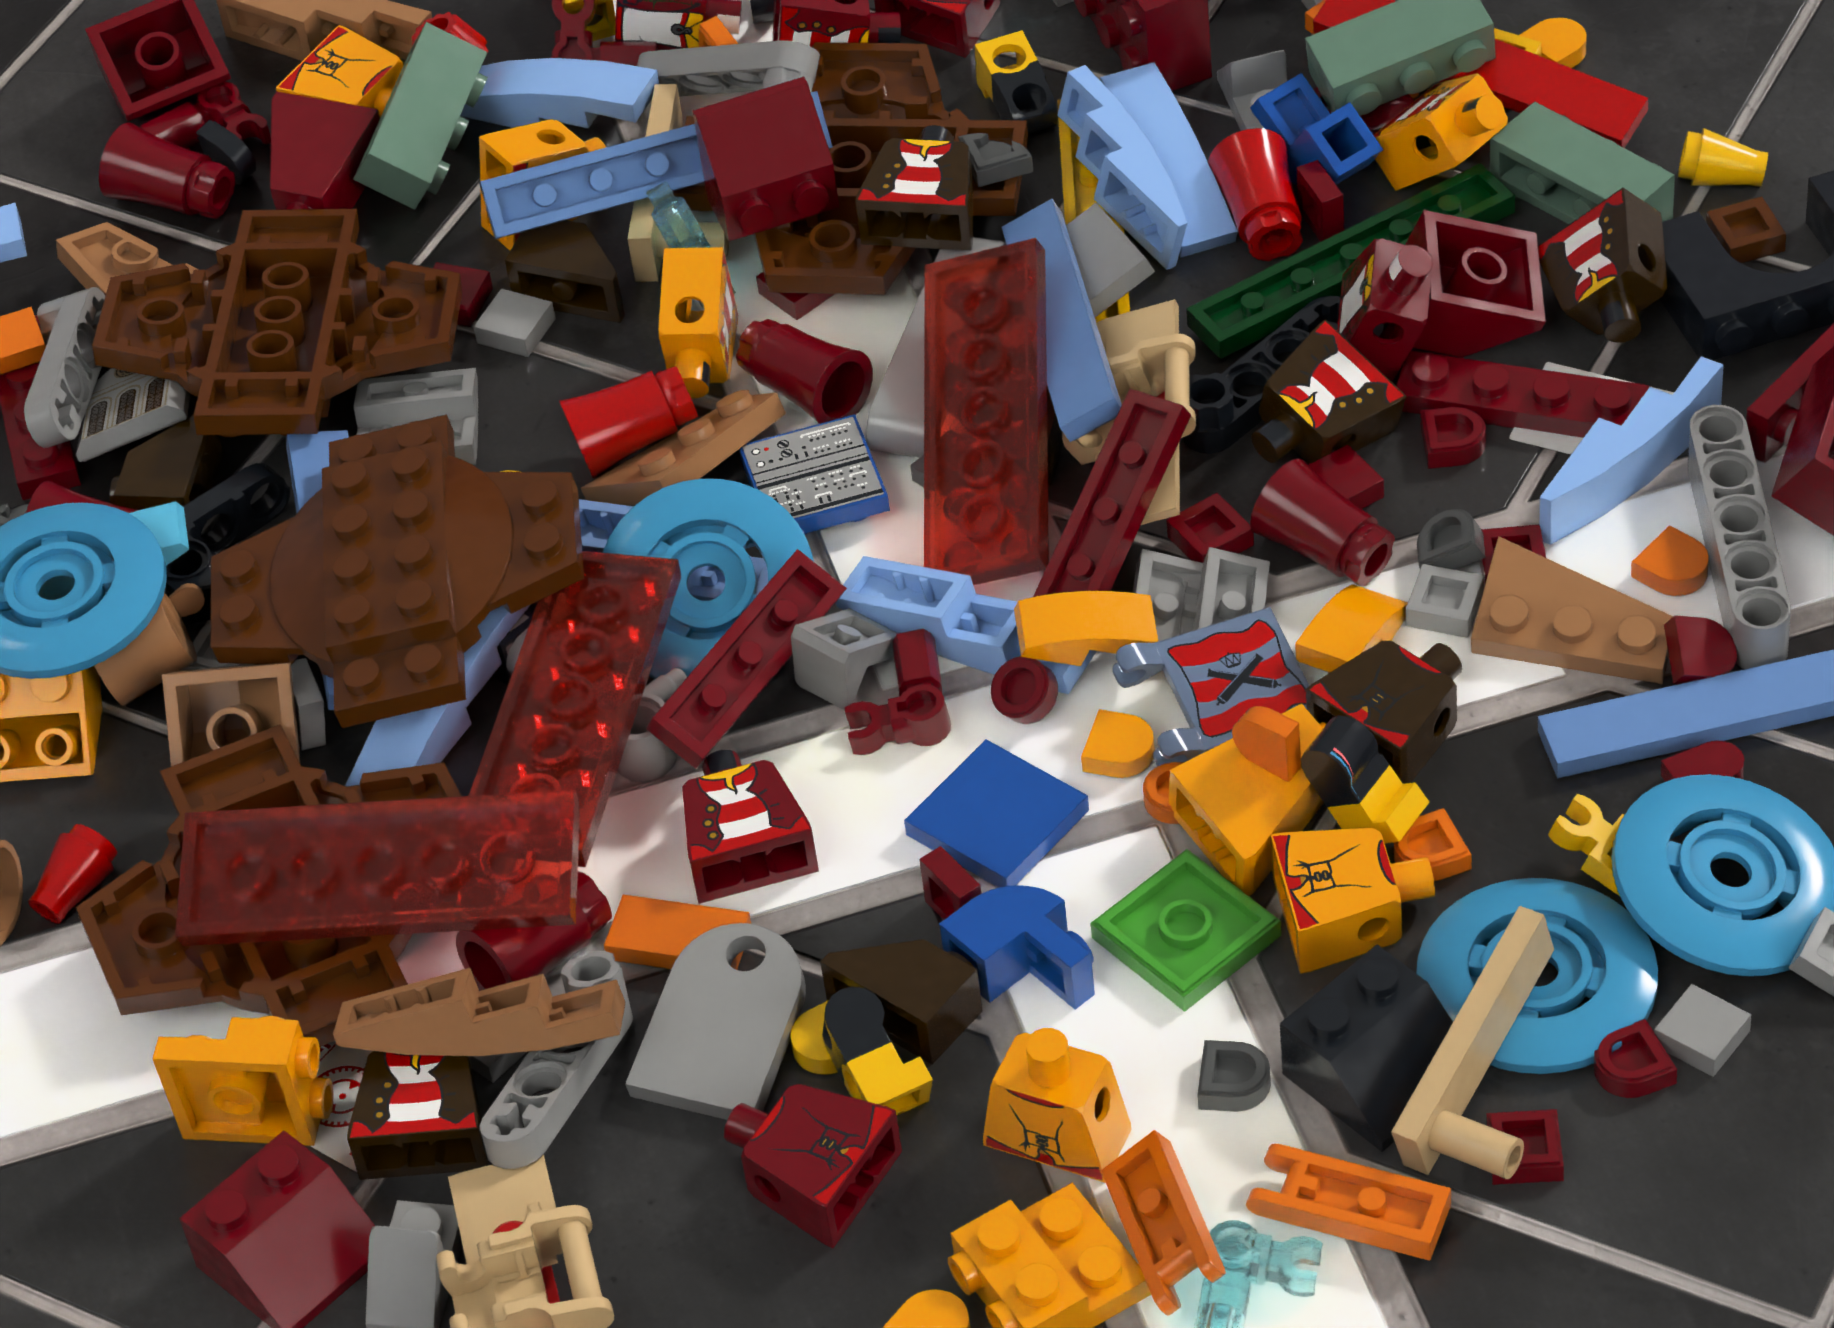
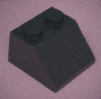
[1280,944,1453,1152]

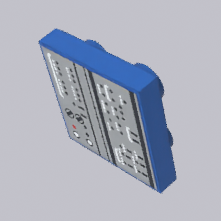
[739,414,890,535]

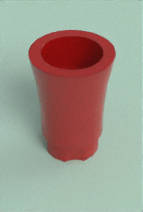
[1208,128,1303,261]
[559,366,699,479]

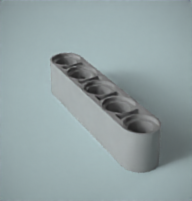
[866,237,1010,458]
[1688,405,1791,669]

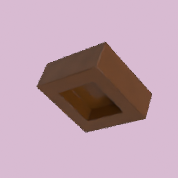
[1706,196,1786,263]

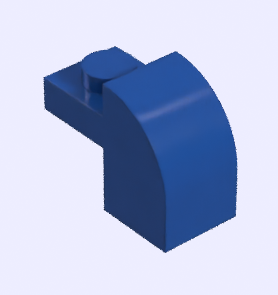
[1250,73,1383,186]
[939,885,1095,1010]

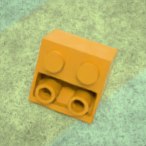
[0,666,103,782]

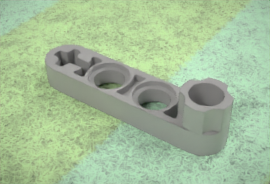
[637,40,820,97]
[24,287,106,448]
[480,951,633,1169]

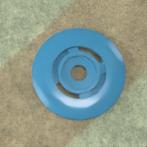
[596,479,814,680]
[0,502,167,679]
[1611,774,1834,976]
[1416,878,1658,1074]

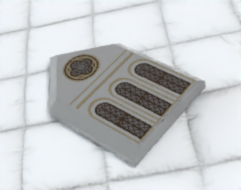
[76,368,191,462]

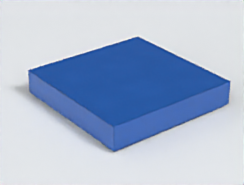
[904,739,1089,888]

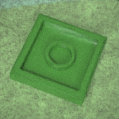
[1090,849,1281,1012]

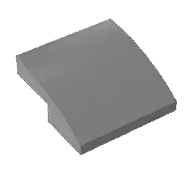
[354,368,478,466]
[1132,547,1270,641]

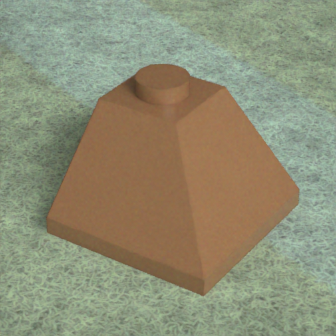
[162,663,301,766]

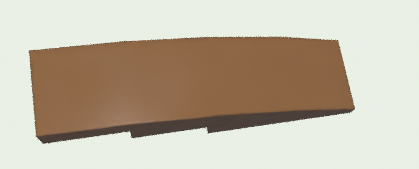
[216,0,432,61]
[333,968,626,1056]

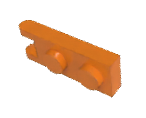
[1101,1130,1226,1316]
[1246,1144,1451,1261]

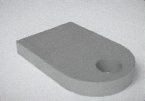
[625,923,806,1120]

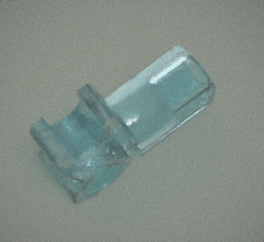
[646,181,736,309]
[1193,1220,1323,1328]

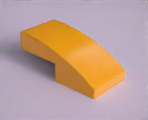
[1295,584,1408,672]
[1014,591,1159,666]

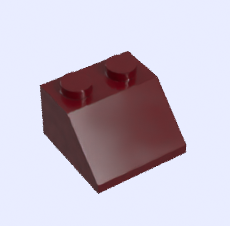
[85,0,231,121]
[692,76,839,242]
[1405,210,1546,357]
[179,1130,375,1328]

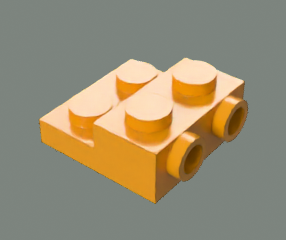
[152,1016,334,1146]
[948,1182,1151,1328]

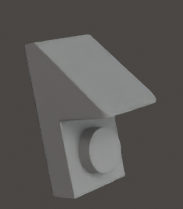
[1217,50,1287,131]
[791,608,898,710]
[365,1200,462,1328]

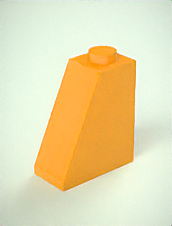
[1169,704,1326,896]

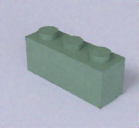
[1305,0,1496,115]
[353,22,488,210]
[1490,102,1675,224]

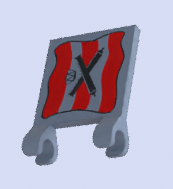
[1112,607,1310,766]

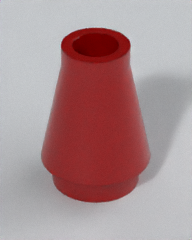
[28,824,117,924]

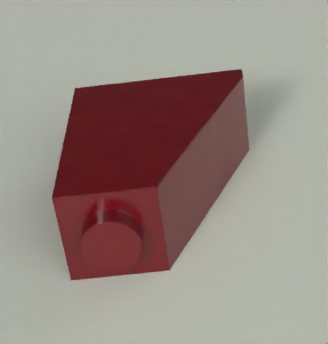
[270,92,380,210]

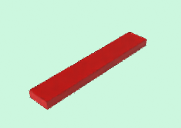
[1313,0,1648,148]

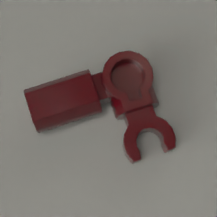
[551,0,658,66]
[140,81,271,149]
[844,629,951,755]

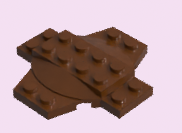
[669,42,1028,295]
[92,209,462,437]
[211,414,584,728]
[76,724,494,1047]

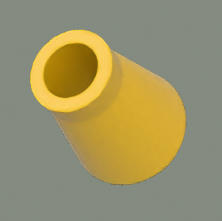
[1678,128,1768,187]

